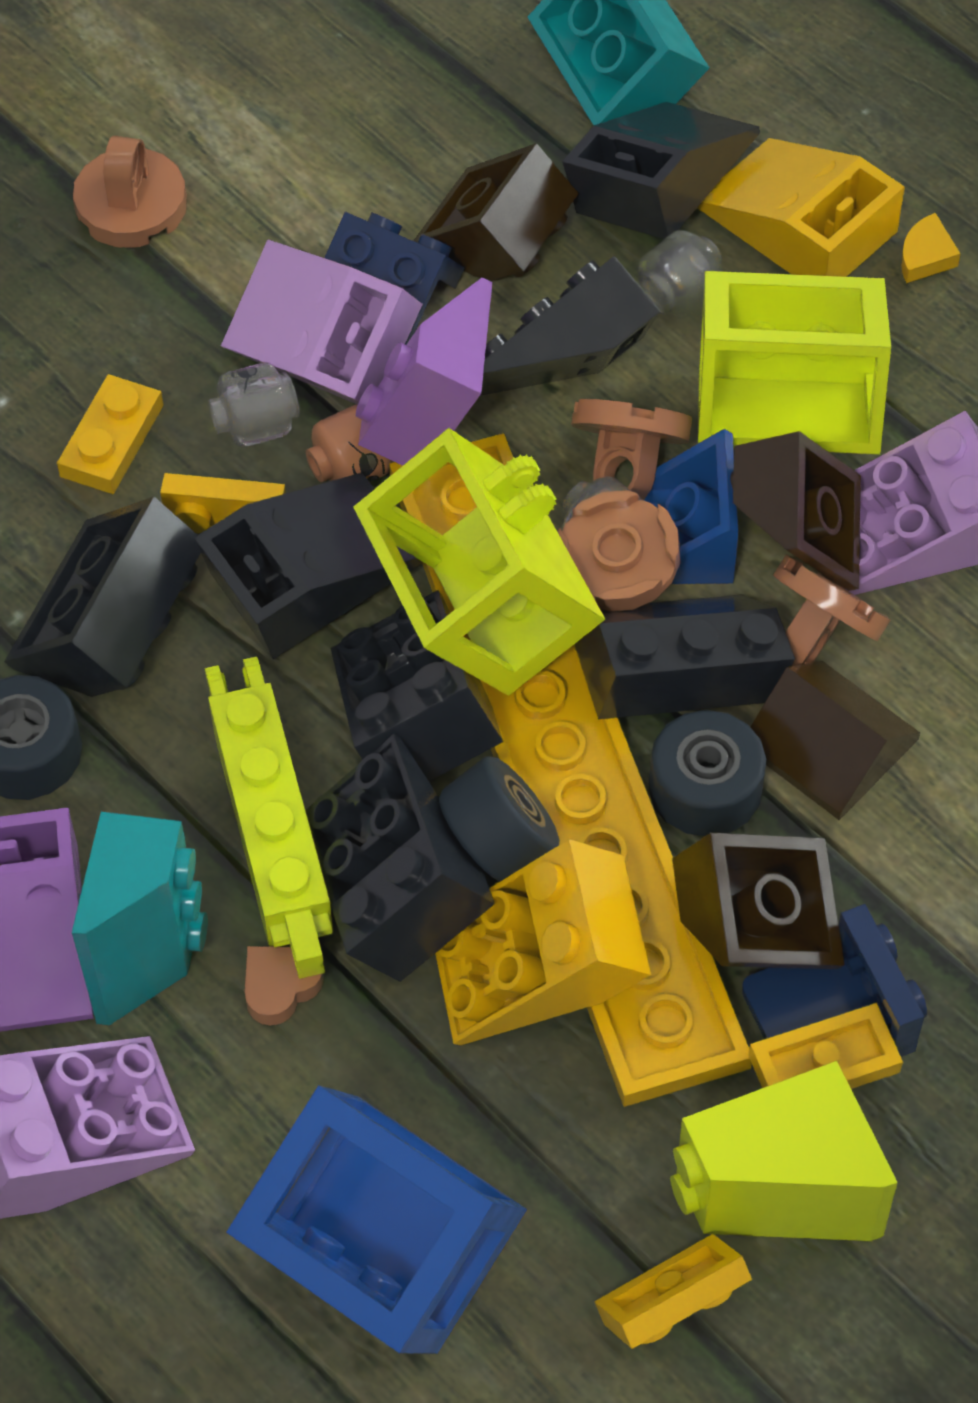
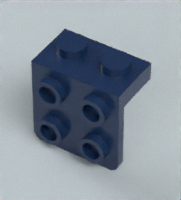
[324,212,465,345]
[742,904,927,1057]

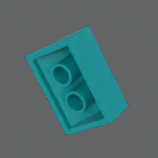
[527,0,710,126]
[72,812,208,1025]

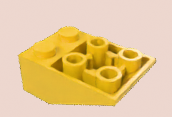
[697,138,905,277]
[435,839,651,1046]

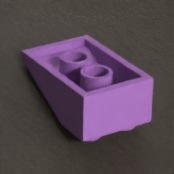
[356,277,492,466]

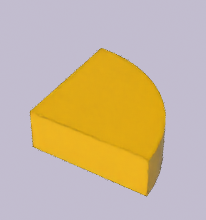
[901,213,961,283]

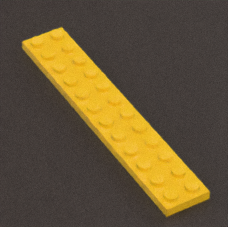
[389,433,752,1107]

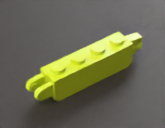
[204,656,333,979]

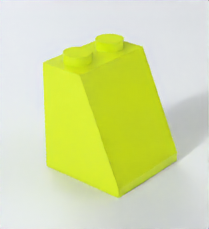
[670,1061,898,1241]

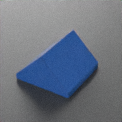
[642,429,738,584]

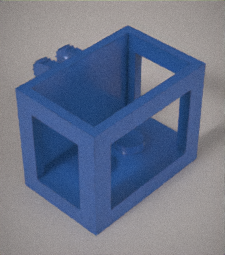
[226,1085,527,1354]

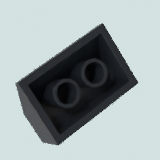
[4,497,201,697]
[574,595,795,720]

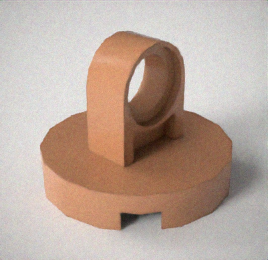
[73,135,187,247]
[571,399,692,500]
[558,490,680,611]
[773,554,891,666]

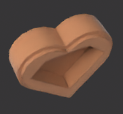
[245,946,324,1026]

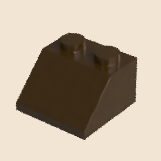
[413,143,579,281]
[730,431,861,591]
[672,833,845,969]

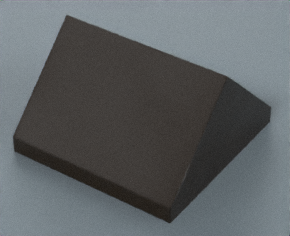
[750,661,920,820]

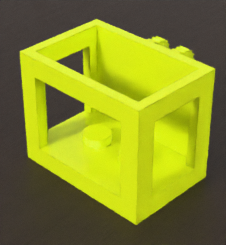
[698,271,891,454]
[354,428,606,696]

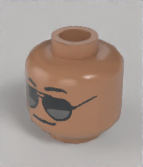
[306,404,393,483]

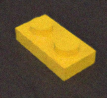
[57,374,164,495]
[160,473,286,534]
[748,1003,903,1089]
[594,1234,752,1349]

